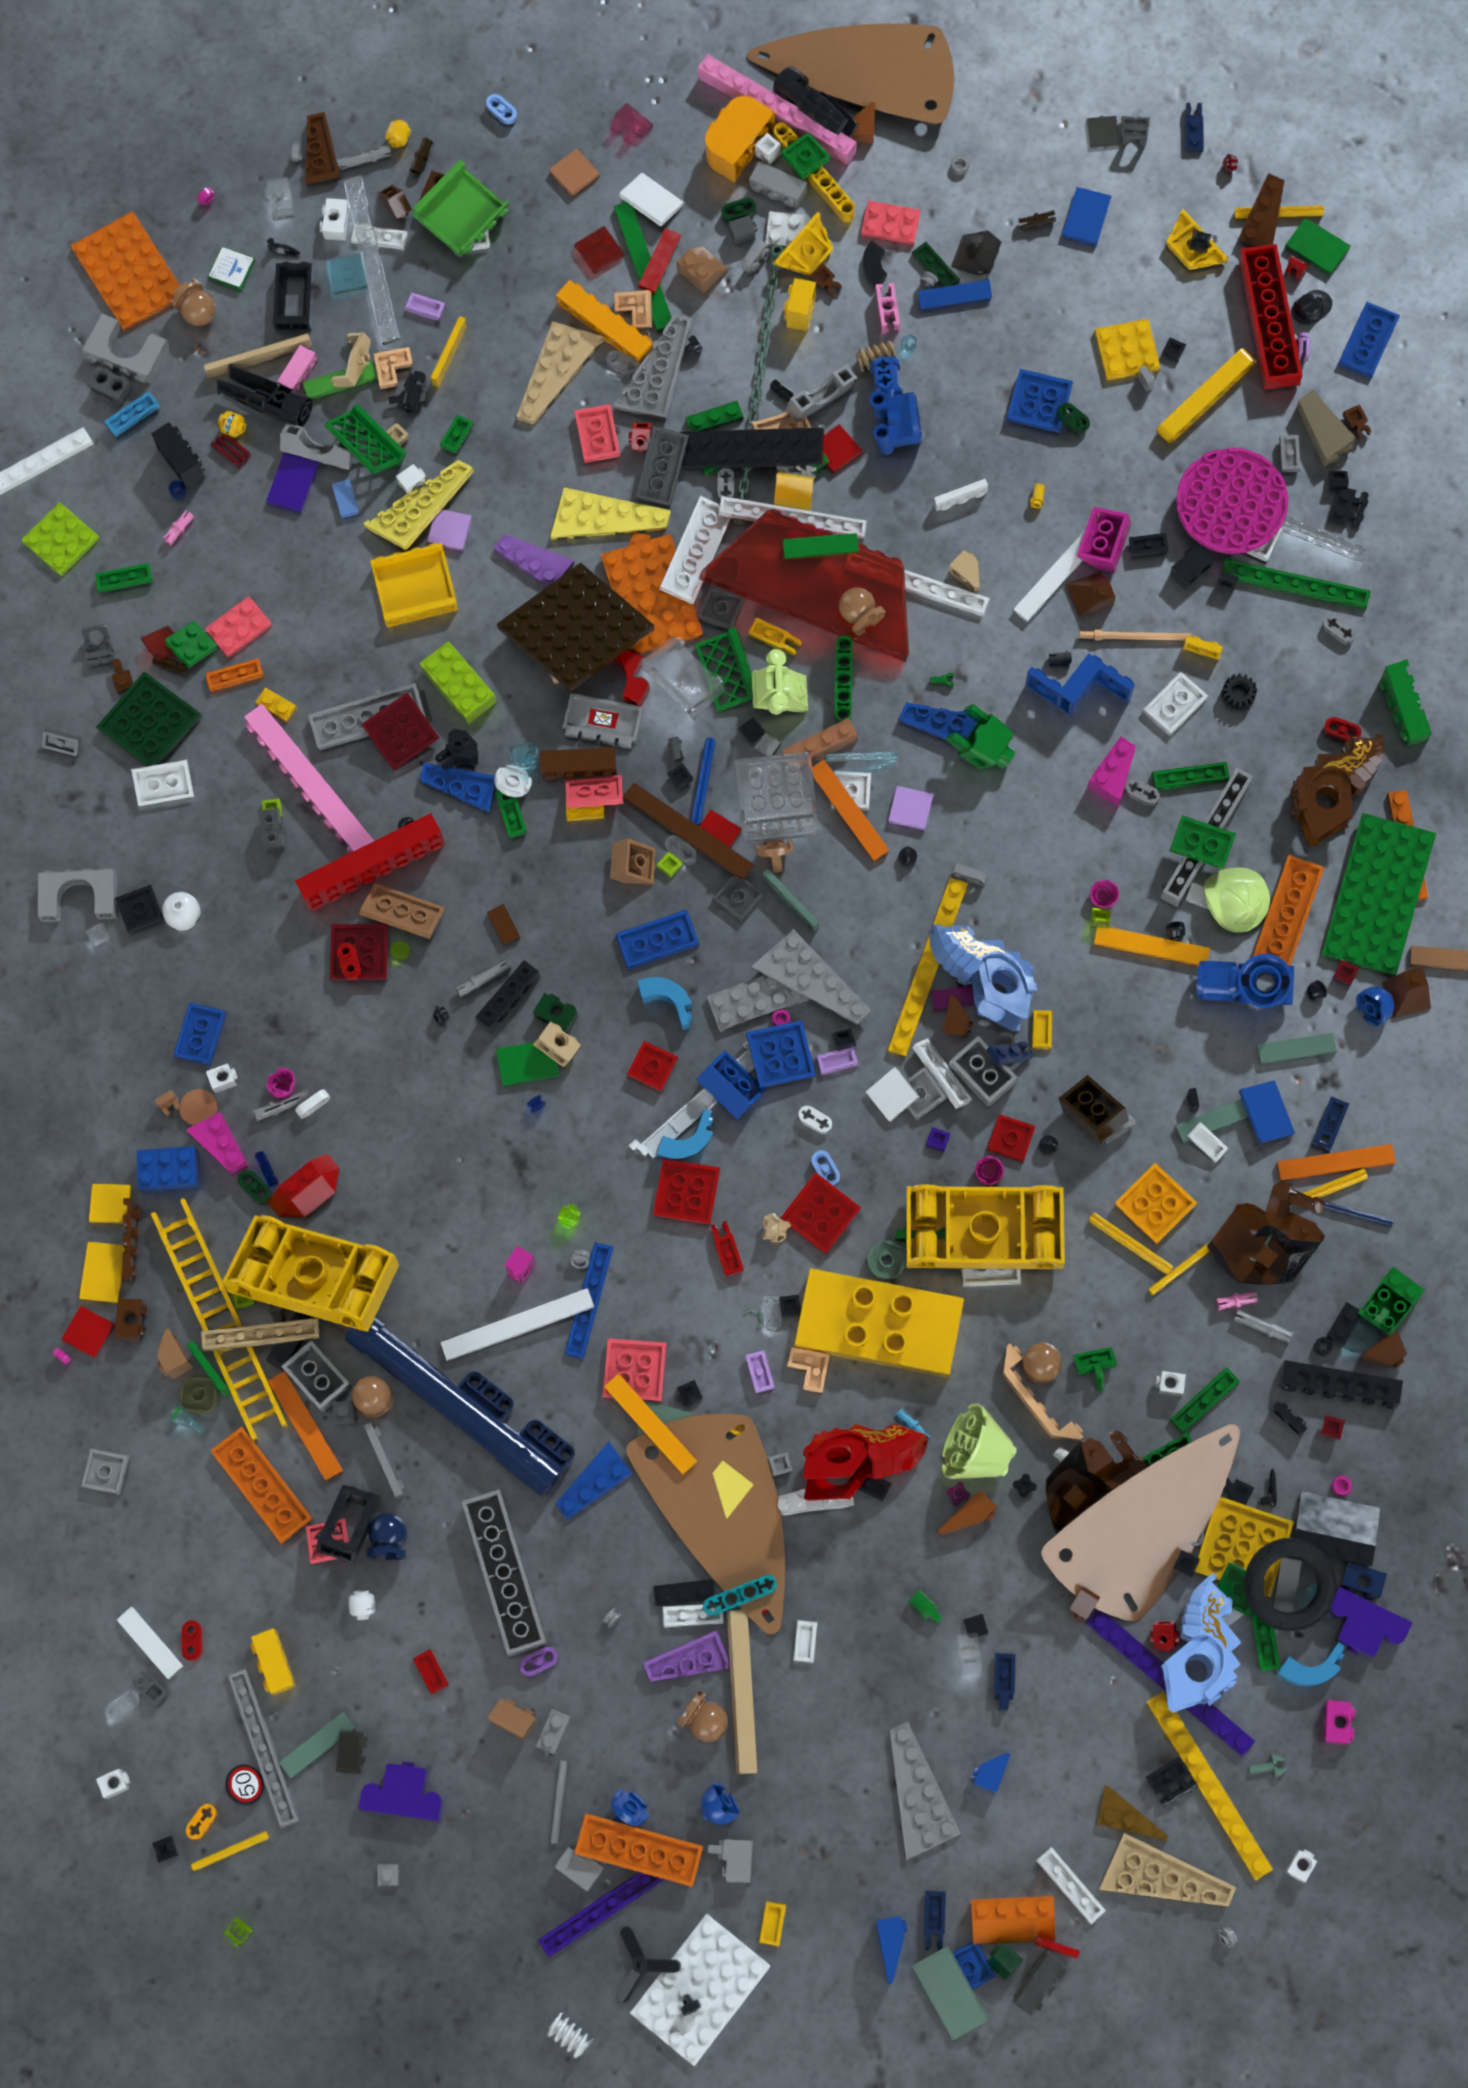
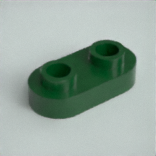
[721,198,756,222]
[1056,402,1090,433]
[238,1170,271,1204]

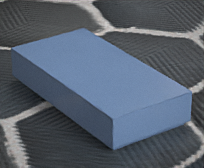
[332,479,359,519]

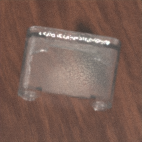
[639,636,726,721]

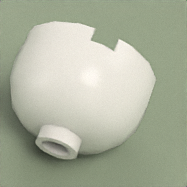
[162,892,201,931]

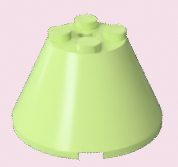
[941,1403,1017,1479]

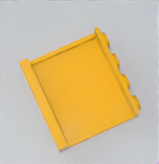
[370,543,459,627]

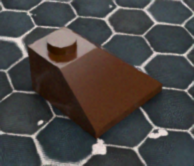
[1066,572,1116,617]
[1382,967,1431,1018]
[943,994,973,1036]
[1358,1331,1407,1368]

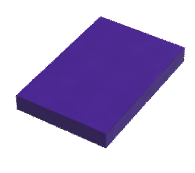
[266,452,319,513]

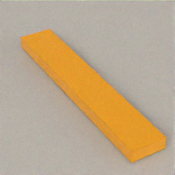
[1094,925,1210,966]
[604,1373,698,1475]

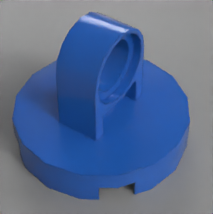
[611,1789,649,1826]

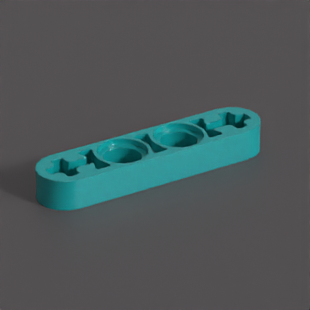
[703,1575,777,1616]

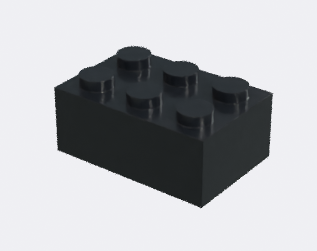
[151,422,205,490]

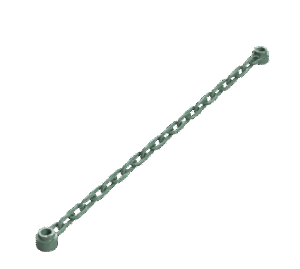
[732,245,784,527]

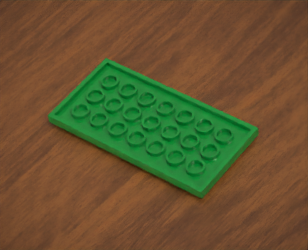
[1321,813,1436,976]

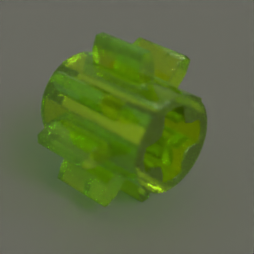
[558,1203,582,1229]

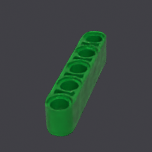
[834,635,853,724]

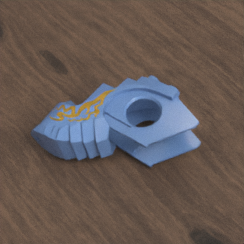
[929,924,1037,1032]

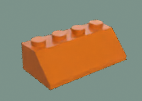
[970,1896,1055,1945]

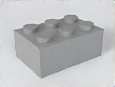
[949,1036,1018,1108]
[281,1341,352,1413]

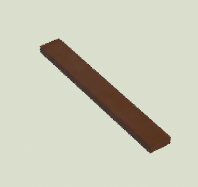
[623,783,754,880]

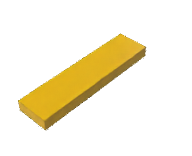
[431,316,467,388]

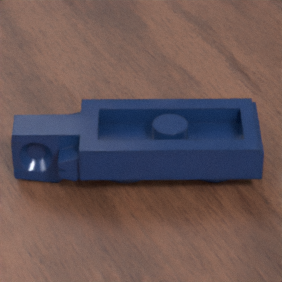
[994,1653,1016,1711]

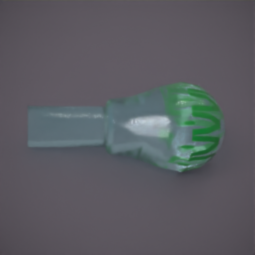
[170,1406,206,1435]

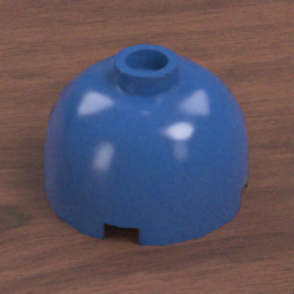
[1356,986,1394,1026]
[701,1783,740,1825]

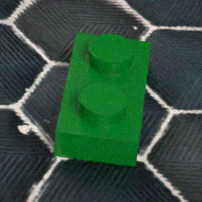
[440,414,474,455]

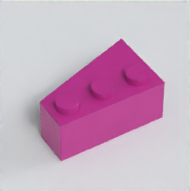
[1088,736,1136,808]
[186,1112,249,1175]

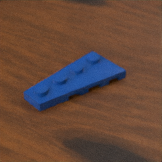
[898,702,977,741]

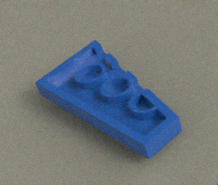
[420,763,496,813]
[556,1442,632,1520]

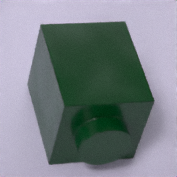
[987,1943,1024,1980]

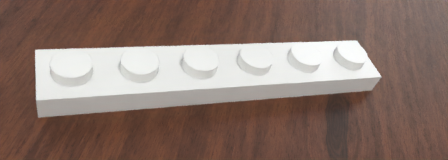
[0,427,93,495]

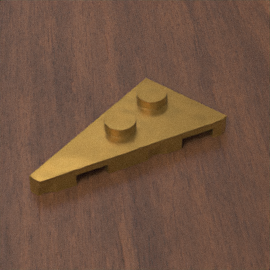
[1097,1785,1168,1841]

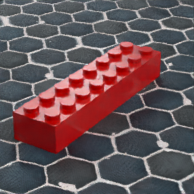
[1238,244,1303,390]
[295,813,445,911]

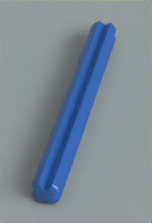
[691,737,716,826]

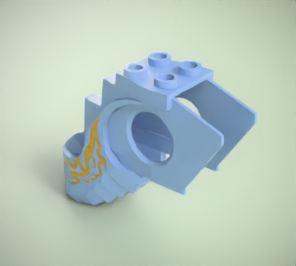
[1161,1573,1241,1713]

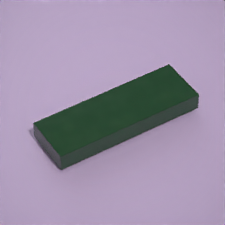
[912,242,960,287]

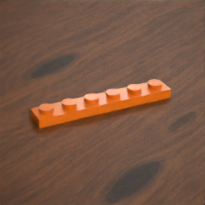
[1387,790,1428,900]

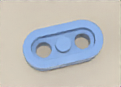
[486,94,517,125]
[811,1150,840,1186]

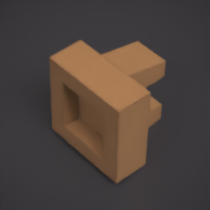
[155,1090,181,1116]

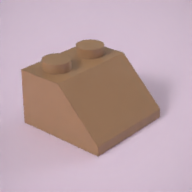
[677,246,728,294]
[610,838,656,885]
[157,1328,194,1380]
[487,1698,537,1741]

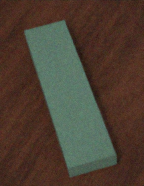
[763,869,819,932]
[1257,1033,1337,1065]
[1175,1099,1249,1144]
[279,1712,356,1779]

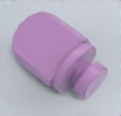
[1296,332,1311,362]

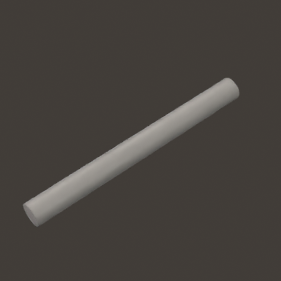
[551,1761,567,1844]

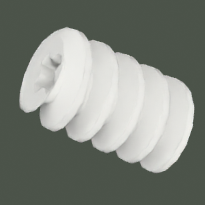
[548,2012,593,2058]

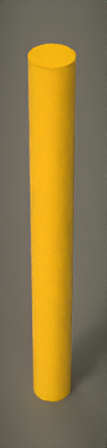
[1148,1243,1210,1295]
[191,1831,269,1871]

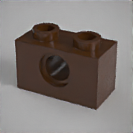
[114,1298,147,1341]

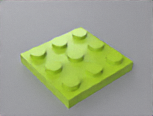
[21,502,100,576]

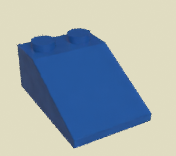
[876,1916,908,1984]

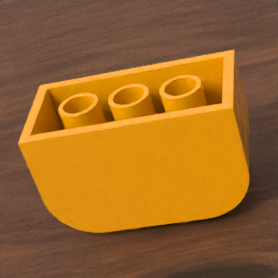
[705,96,775,183]

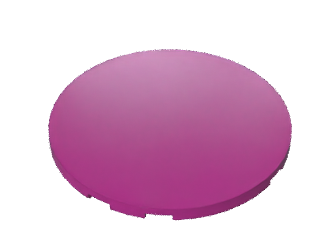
[1176,447,1289,554]

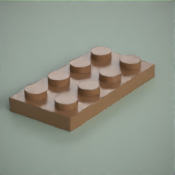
[360,883,445,939]

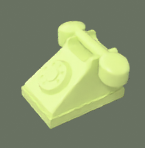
[752,649,808,715]

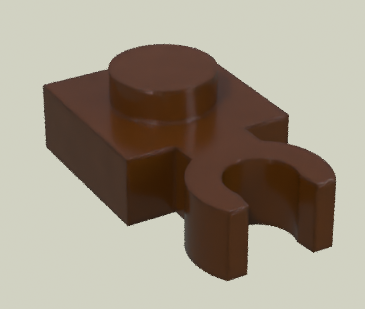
[809,263,842,297]
[1342,404,1371,439]

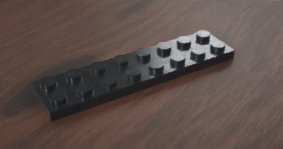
[680,428,824,469]

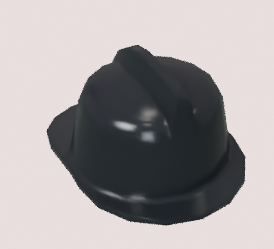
[1292,290,1332,324]

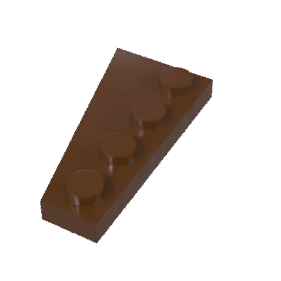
[305,112,341,185]
[1238,173,1285,247]
[122,1198,141,1282]

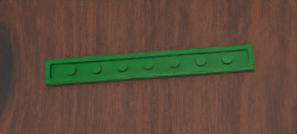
[614,202,672,333]
[1222,558,1371,610]

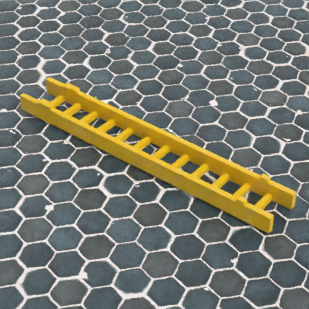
[151,1198,288,1442]

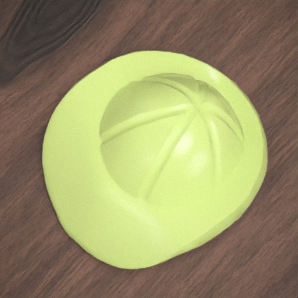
[1204,867,1270,933]

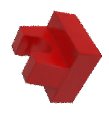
[1285,256,1309,279]

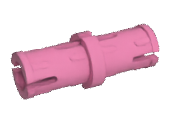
[162,510,194,546]
[1216,1291,1257,1311]

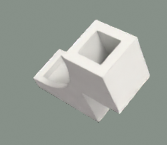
[778,1489,854,1516]

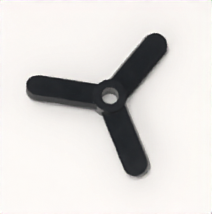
[617,1927,681,2002]

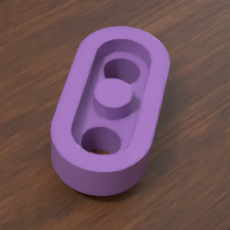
[519,1647,558,1677]

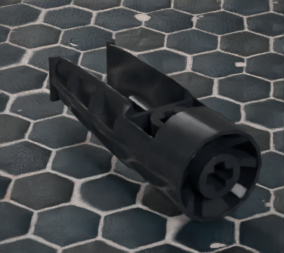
[773,66,859,138]
[217,364,313,427]

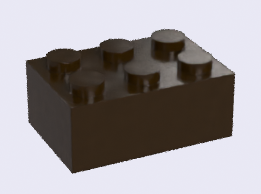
[1059,1075,1129,1144]

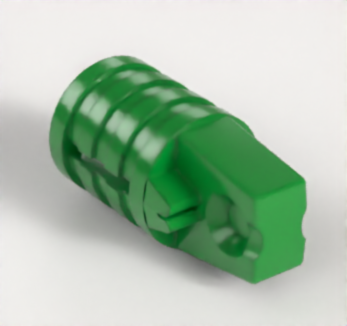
[908,1589,942,1623]

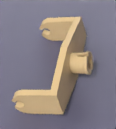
[330,332,371,388]

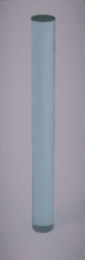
[824,752,898,761]

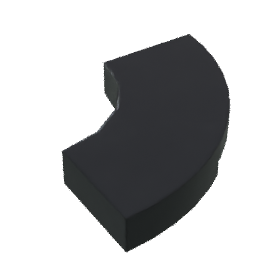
[863,240,887,289]

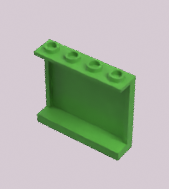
[412,159,509,258]

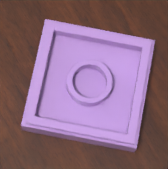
[427,510,472,551]
[888,786,934,831]

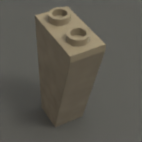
[1296,390,1355,466]

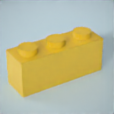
[250,1628,296,1695]

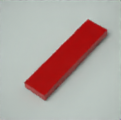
[638,228,682,294]

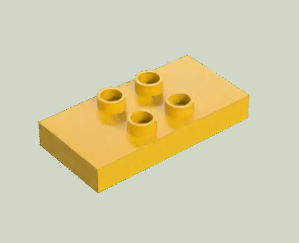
[795,1268,964,1378]

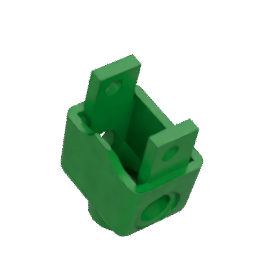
[945,704,1015,770]

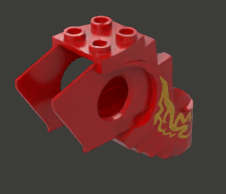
[803,1423,929,1501]

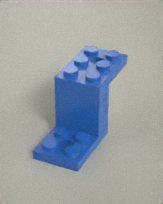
[1025,653,1135,716]

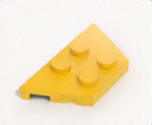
[1166,209,1228,270]
[773,212,833,276]

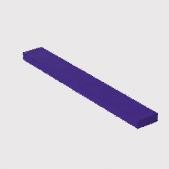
[538,1872,665,1958]

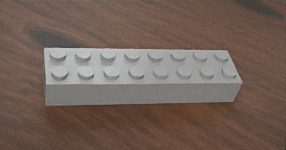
[461,1489,548,1657]

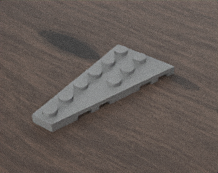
[890,1722,961,1860]

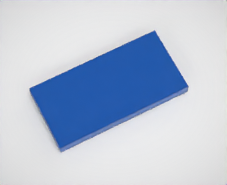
[1338,301,1400,379]
[615,909,699,970]

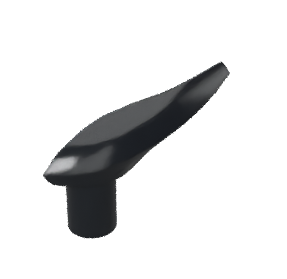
[267,238,300,255]
[1260,1469,1277,1507]

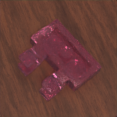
[610,103,653,145]

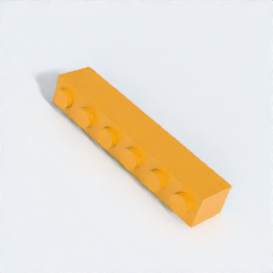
[556,280,653,366]

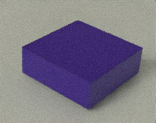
[926,1127,950,1152]

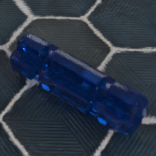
[255,1151,278,1187]

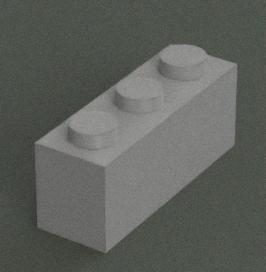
[749,161,807,209]

